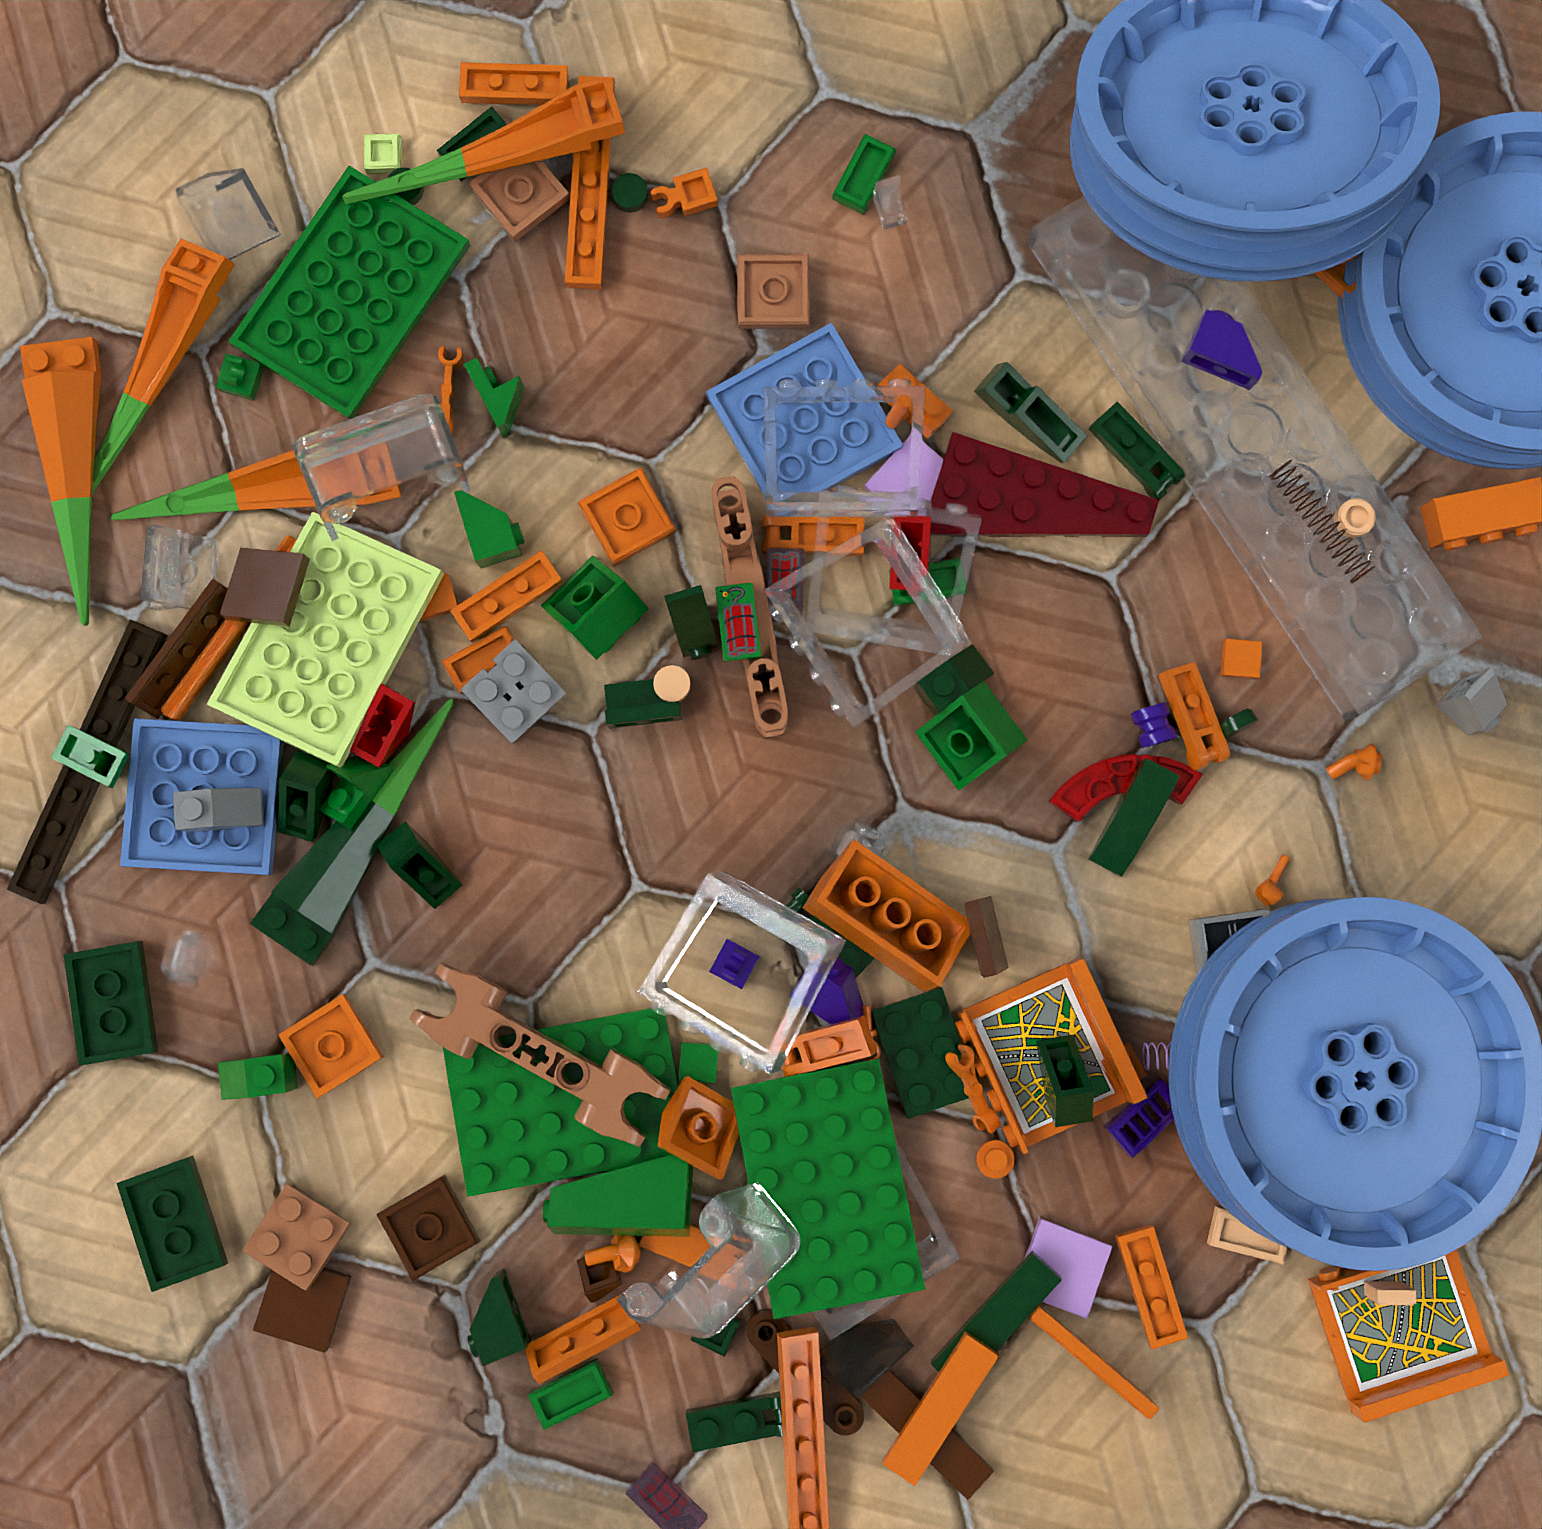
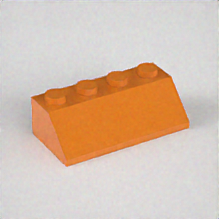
[803,839,971,992]

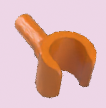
[1255,855,1290,907]

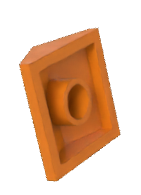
[658,1076,739,1180]

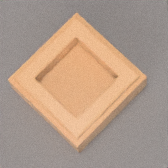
[1364,1281,1416,1306]

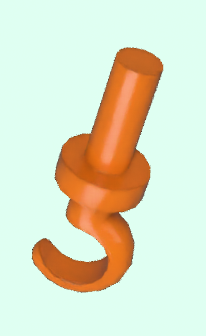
[861,1005,881,1061]

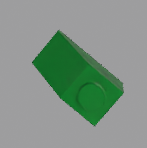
[454,490,525,568]
[218,1052,298,1100]

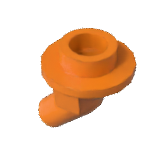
[1326,744,1382,781]
[584,1235,641,1273]

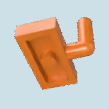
[874,364,953,439]

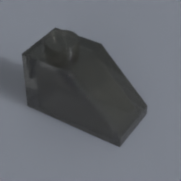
[819,1319,914,1399]

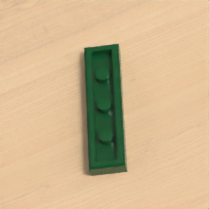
[931,1250,1062,1372]

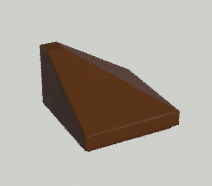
[577,1257,622,1303]

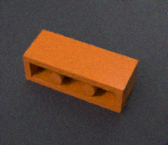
[1420,477,1542,552]

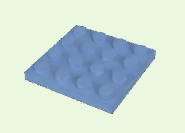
[706,322,904,516]
[120,719,284,875]

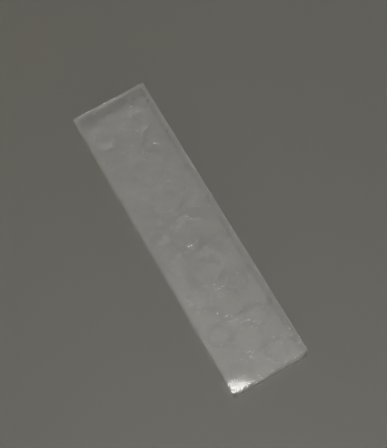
[1027,196,1483,721]

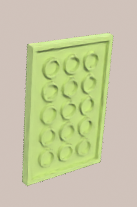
[207,512,444,768]

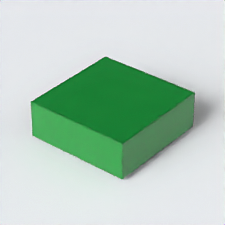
[678,1042,719,1083]

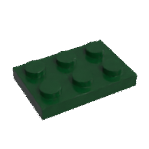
[63,941,158,1066]
[871,987,969,1119]
[116,1155,228,1292]

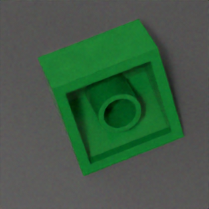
[541,555,649,660]
[915,681,1028,791]

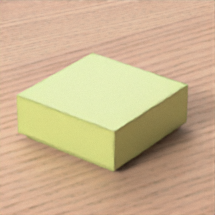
[364,133,402,174]

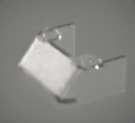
[292,394,470,541]

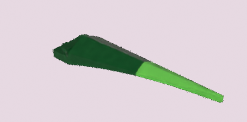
[250,699,454,966]

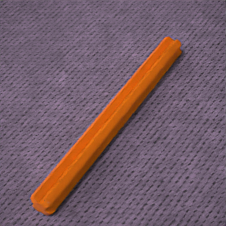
[161,535,296,721]

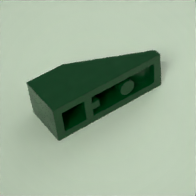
[664,585,718,660]

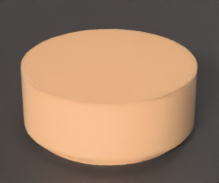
[1334,498,1376,538]
[653,665,691,702]

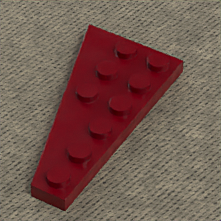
[925,432,1159,537]

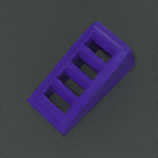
[1103,1078,1174,1158]

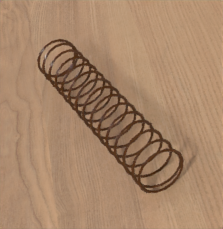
[1269,460,1375,584]

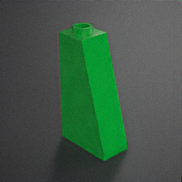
[543,1154,694,1237]

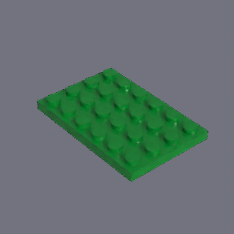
[228,165,471,422]
[443,1006,679,1197]
[731,1059,926,1319]

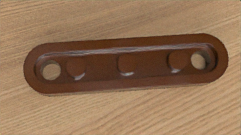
[747,1309,864,1436]

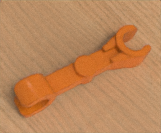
[434,346,464,437]
[945,1044,1001,1134]

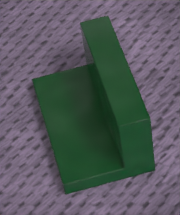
[604,679,682,729]

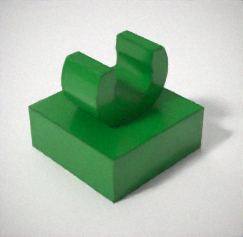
[215,354,264,401]

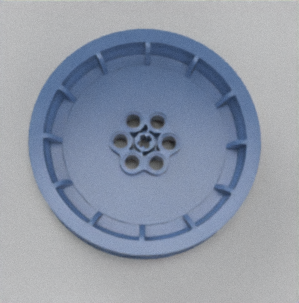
[1070,0,1440,282]
[1338,112,1542,469]
[1169,897,1542,1271]

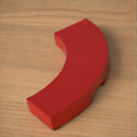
[1048,754,1203,822]

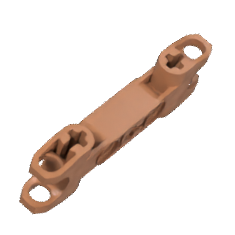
[711,476,788,739]
[409,963,671,1147]

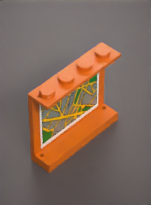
[955,958,1148,1154]
[1307,1244,1510,1423]

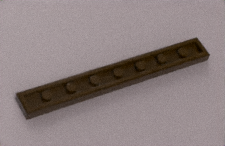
[6,619,168,904]

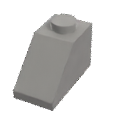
[1436,668,1508,735]
[173,788,264,833]

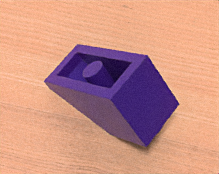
[1181,309,1263,390]
[789,948,863,1024]

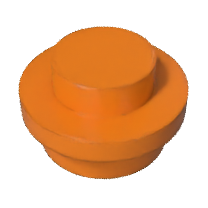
[976,1140,1014,1179]

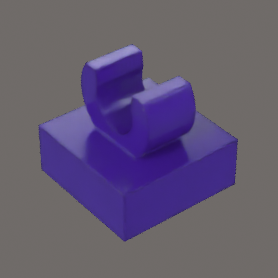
[709,939,760,989]

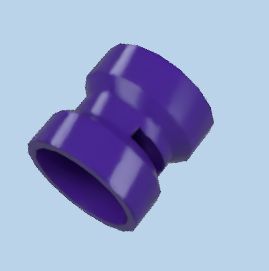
[1131,702,1178,749]

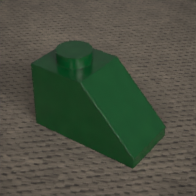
[914,644,994,716]
[278,751,332,842]
[377,821,463,909]
[1036,1035,1094,1127]
[468,1269,531,1366]

